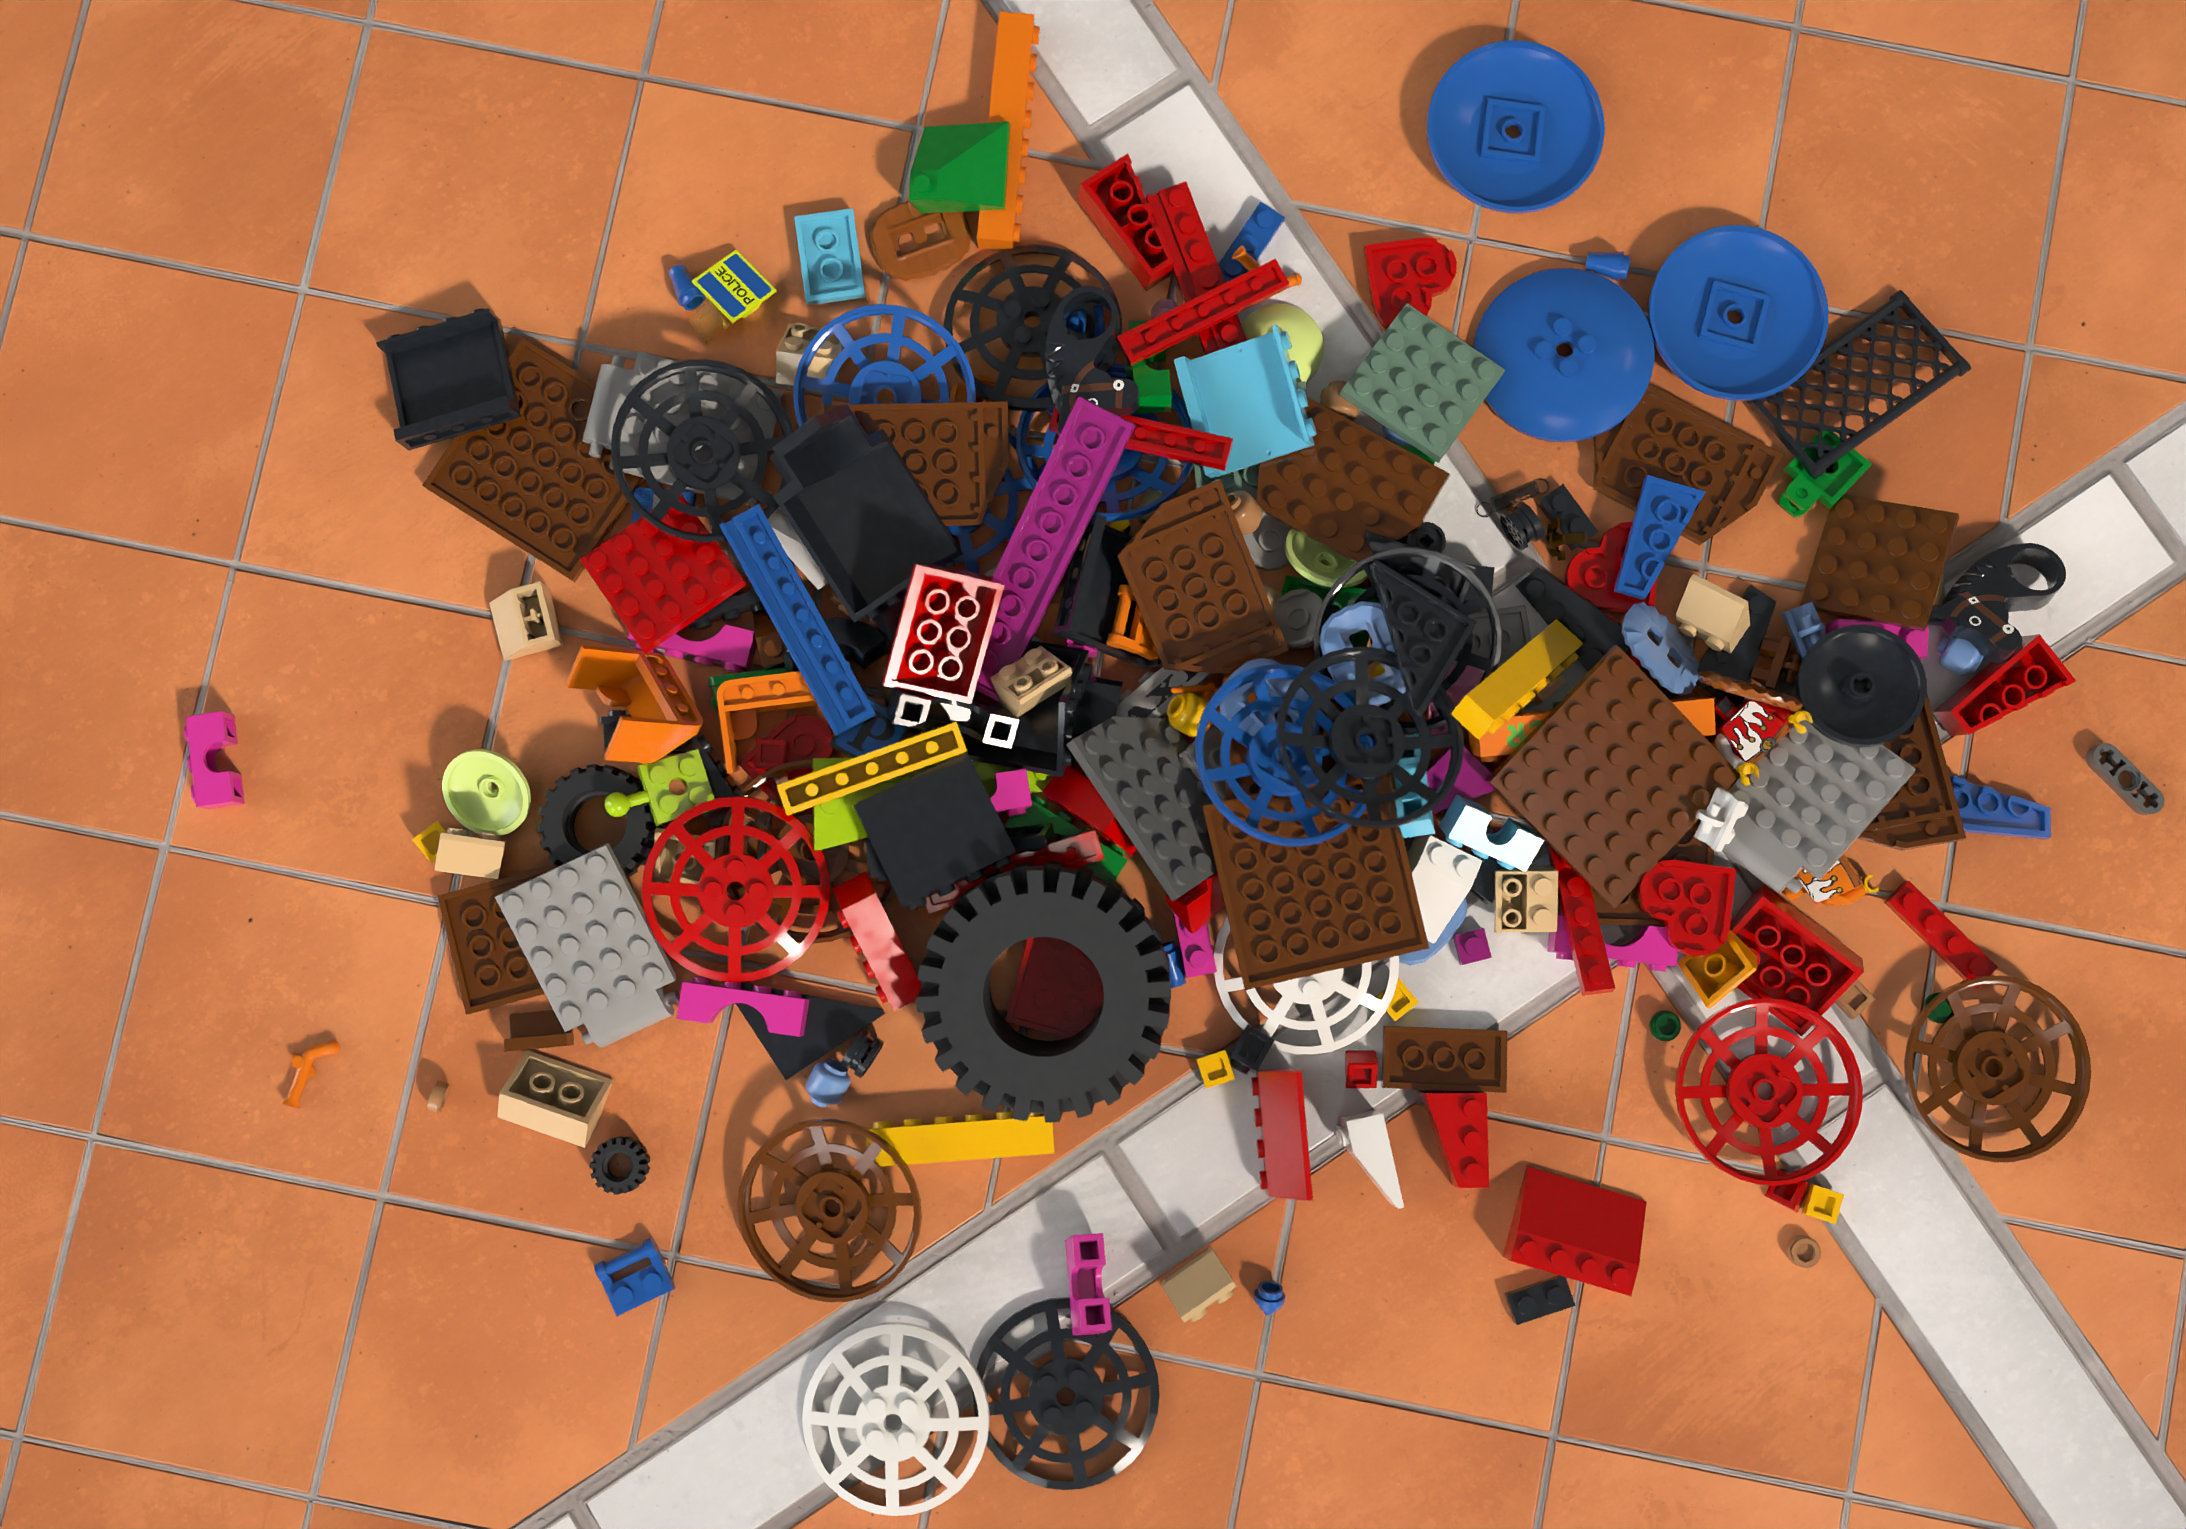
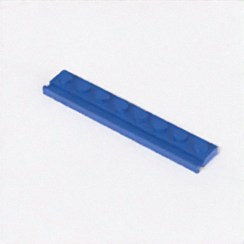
[719,504,876,736]

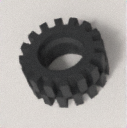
[589,1136,650,1195]

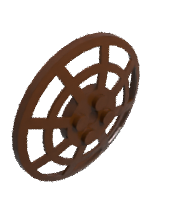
[718,759,895,944]
[1904,976,2091,1163]
[738,1119,922,1302]

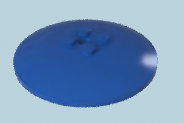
[1427,40,1605,214]
[1648,225,1829,401]
[1473,268,1655,442]

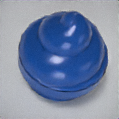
[1254,1281,1285,1316]

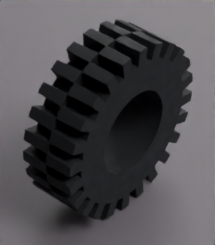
[916,861,1171,1123]

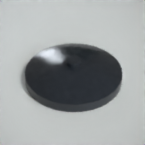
[1796,625,1927,747]

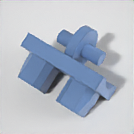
[1782,602,1826,662]

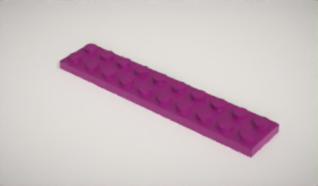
[975,396,1136,702]

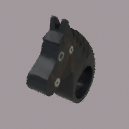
[1046,286,1140,435]
[1928,543,2066,663]

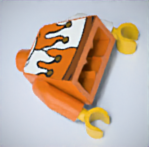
[1784,854,1879,906]

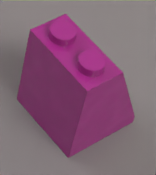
[1426,747,1495,815]

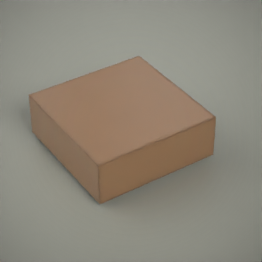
[1835,979,1876,1019]

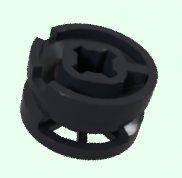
[1499,502,1544,550]
[840,1029,885,1078]

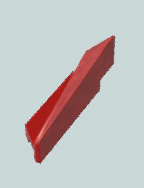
[1165,872,1225,934]

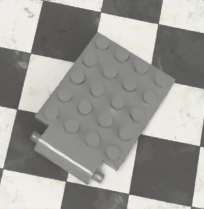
[582,351,783,507]
[1722,709,1916,894]
[495,843,680,1048]

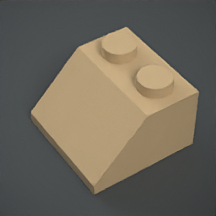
[1675,574,1750,654]

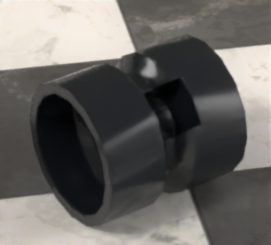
[1403,522,1446,553]

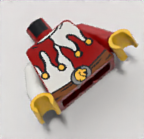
[1714,696,1813,786]

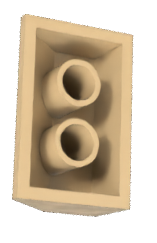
[497,1050,613,1148]

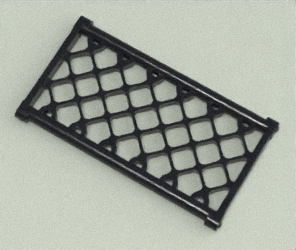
[1746,290,1971,479]

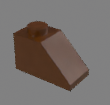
[753,611,788,670]

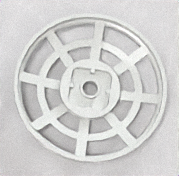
[1214,916,1399,1055]
[802,1322,990,1516]

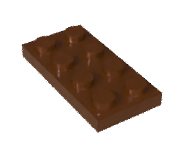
[1382,1026,1508,1093]

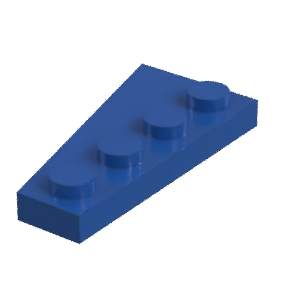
[1614,475,1705,600]
[1950,775,2051,839]

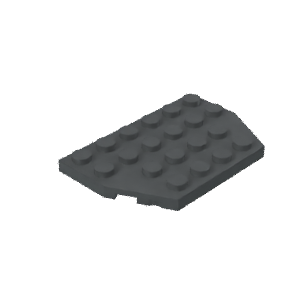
[1067,716,1217,901]

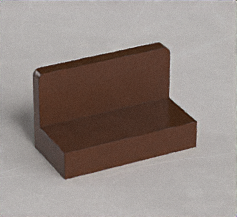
[504,1010,574,1052]

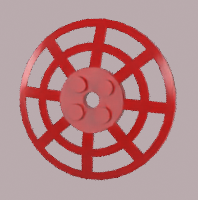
[642,796,830,982]
[1675,998,1863,1186]

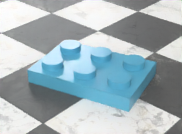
[794,208,866,306]

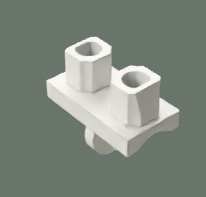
[1694,787,1748,852]

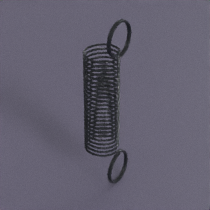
[1476,479,1549,518]

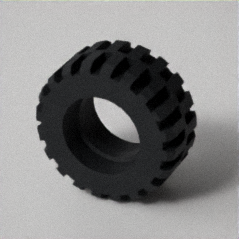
[537,764,662,877]

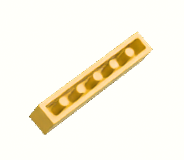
[1451,619,1583,740]
[776,722,967,815]
[866,1111,1055,1167]

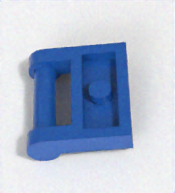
[594,1237,676,1316]

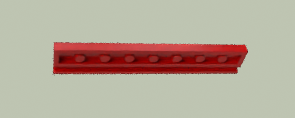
[1146,181,1247,355]

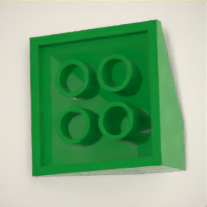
[909,121,1010,214]

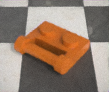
[1106,584,1158,660]

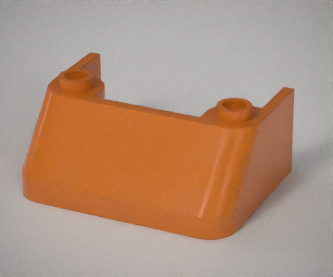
[566,645,703,764]
[717,671,849,774]

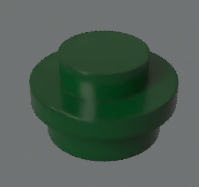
[1923,992,1953,1023]
[1649,1010,1681,1041]

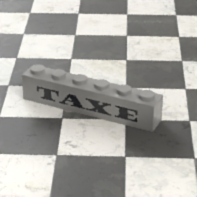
[1116,667,1215,718]

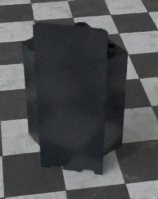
[769,404,963,644]
[884,641,1123,777]

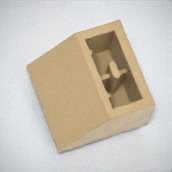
[776,323,844,386]
[490,581,564,661]
[990,646,1072,717]
[434,828,505,879]
[1494,865,1558,932]
[1161,1247,1237,1323]

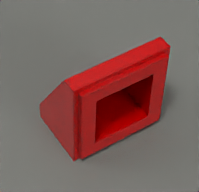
[1345,1050,1378,1088]
[1765,1168,1810,1213]

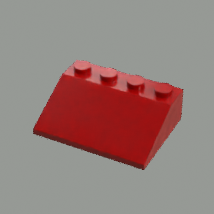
[882,563,1004,704]
[1730,884,1864,1036]
[1251,1067,1313,1201]
[1503,1166,1647,1296]

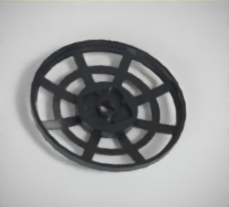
[944,245,1122,412]
[610,359,794,543]
[1314,548,1502,733]
[1276,647,1464,829]
[972,1297,1160,1490]

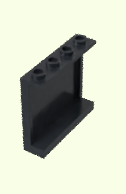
[376,308,521,451]
[1054,513,1161,669]
[853,752,1016,911]

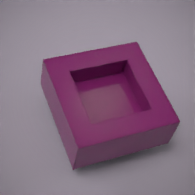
[1453,928,1492,965]

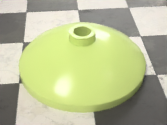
[1241,304,1324,383]
[1285,528,1368,588]
[442,749,531,836]

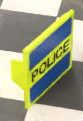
[692,250,777,323]

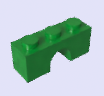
[1125,320,1172,414]

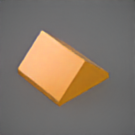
[1677,930,1757,1009]

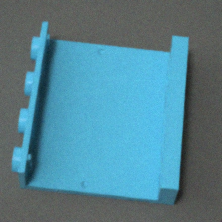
[1173,324,1317,479]

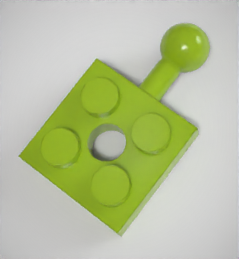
[605,749,715,826]

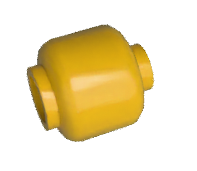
[1167,692,1212,737]

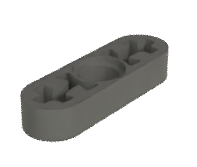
[2086,743,2164,815]

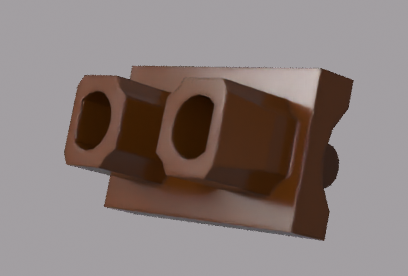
[1750,635,1801,690]

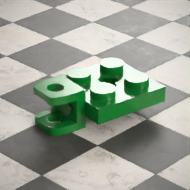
[1778,431,1872,518]

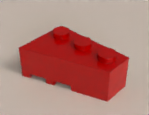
[1042,765,1137,856]
[1419,1091,1489,1188]

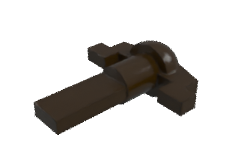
[1545,518,1588,561]

